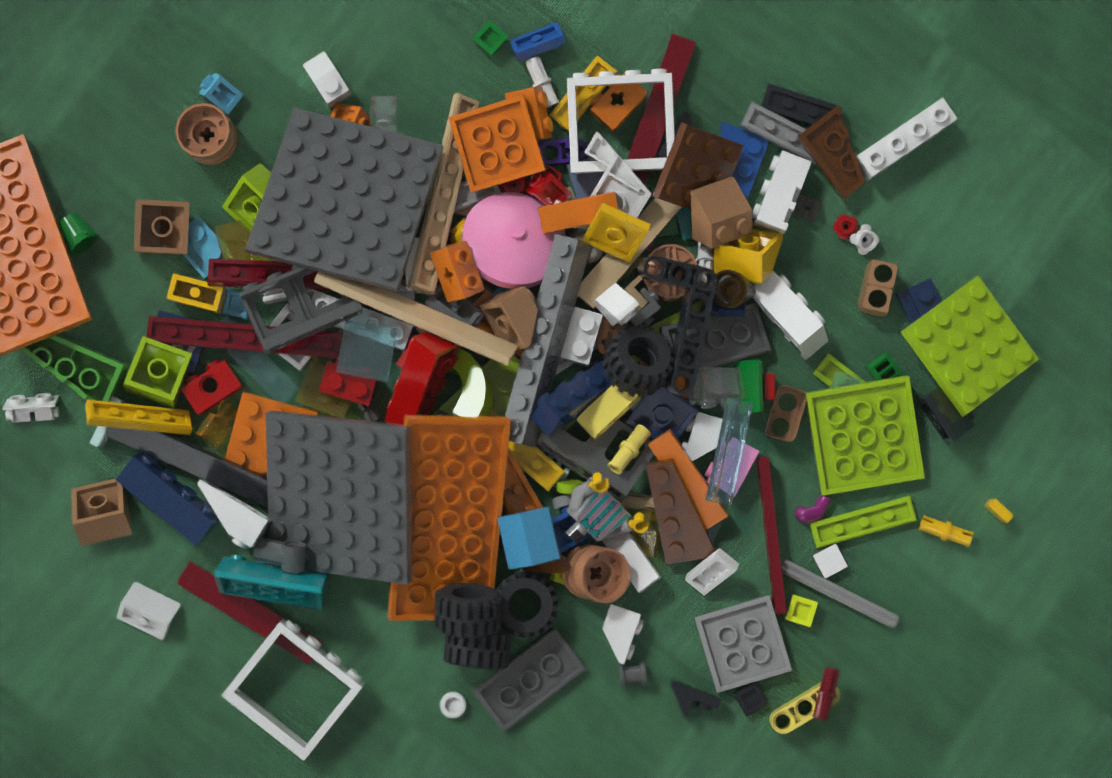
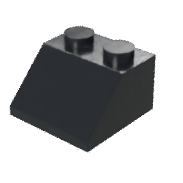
[916,385,975,444]

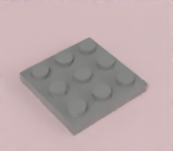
[694,595,792,693]

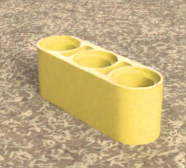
[576,385,642,439]
[769,682,840,734]

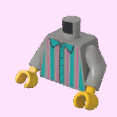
[566,472,649,543]

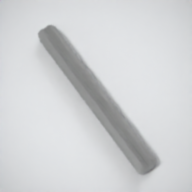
[781,560,899,628]

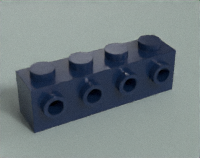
[531,359,611,436]
[116,452,220,546]

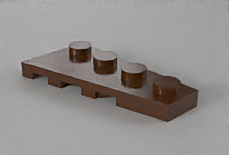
[646,458,716,564]

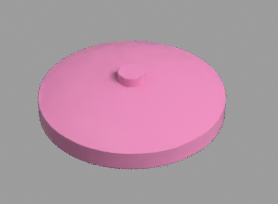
[461,192,566,289]

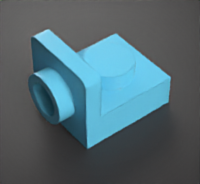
[199,73,244,115]

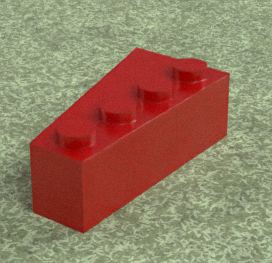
[384,331,463,425]

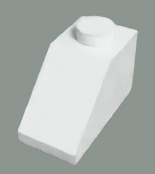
[303,52,351,108]

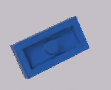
[509,22,566,62]

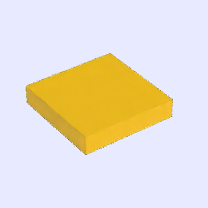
[582,203,651,263]

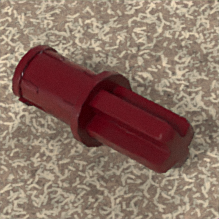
[812,667,840,721]

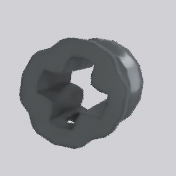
[618,662,647,688]

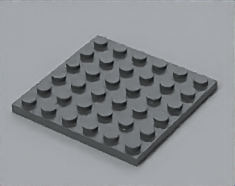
[245,108,444,292]
[266,411,412,584]

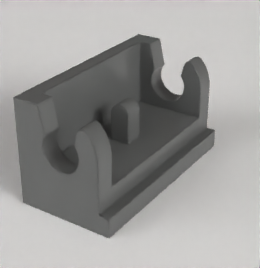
[424,284,485,328]

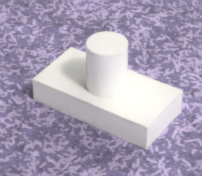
[685,548,739,595]

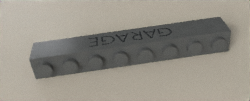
[505,234,591,447]

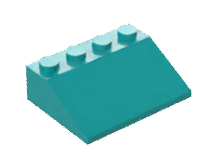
[214,555,328,610]

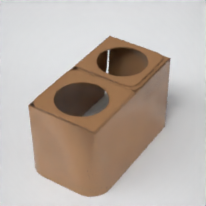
[858,259,899,318]
[765,385,807,442]

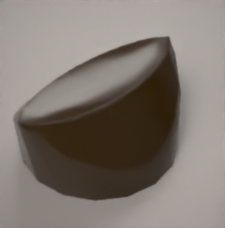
[713,270,756,308]

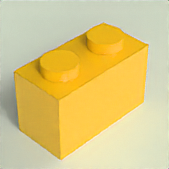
[166,273,227,314]

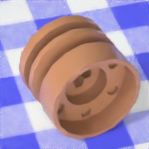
[175,103,238,166]
[642,244,698,302]
[562,544,631,603]

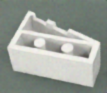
[752,150,811,234]
[752,271,828,361]

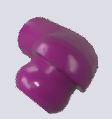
[794,494,832,524]

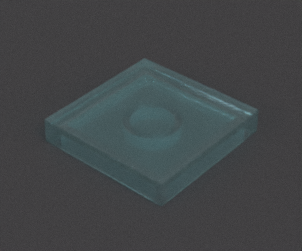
[336,320,398,382]

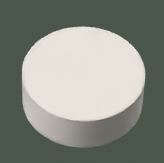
[440,691,466,718]

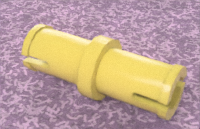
[607,424,651,475]

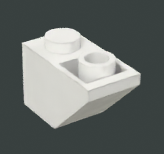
[592,283,639,326]
[682,412,727,461]
[602,603,644,664]

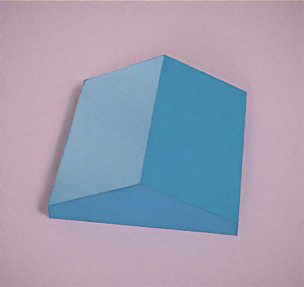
[497,506,561,569]

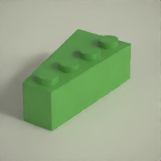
[20,334,130,402]

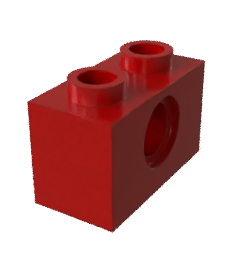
[181,359,244,416]

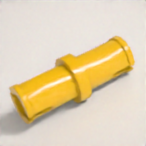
[918,515,974,547]

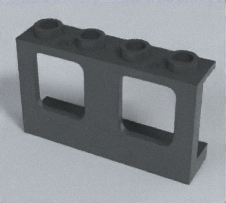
[240,265,363,355]
[536,420,654,503]

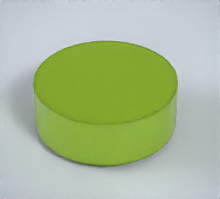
[557,479,583,495]

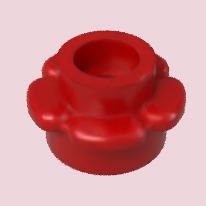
[833,214,858,240]

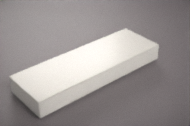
[602,532,661,593]

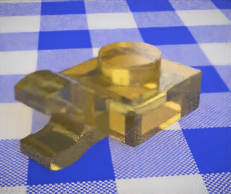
[632,510,660,557]

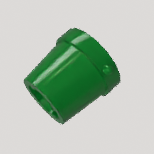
[58,213,99,255]

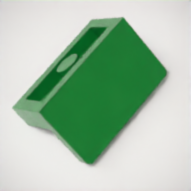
[736,360,764,414]

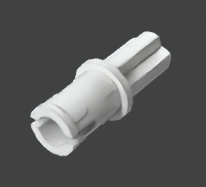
[526,57,559,108]
[695,242,714,287]

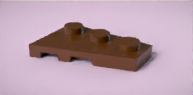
[797,105,865,199]

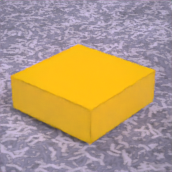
[983,499,1014,523]

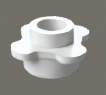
[850,224,879,255]

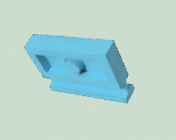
[183,216,233,280]

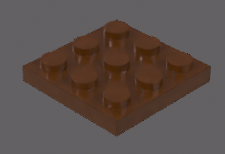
[652,122,744,210]

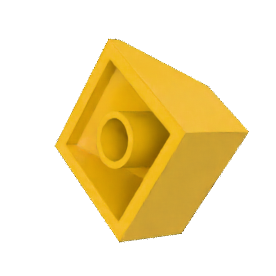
[714,228,783,284]

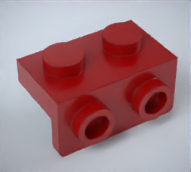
[319,359,379,406]

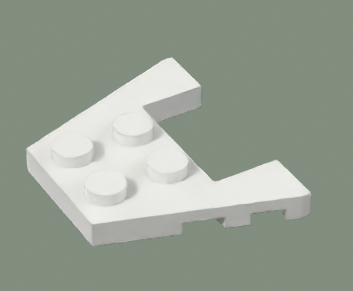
[554,131,651,230]

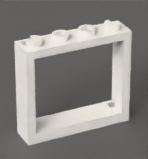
[567,69,675,174]
[221,619,365,761]

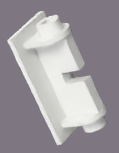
[3,393,60,423]

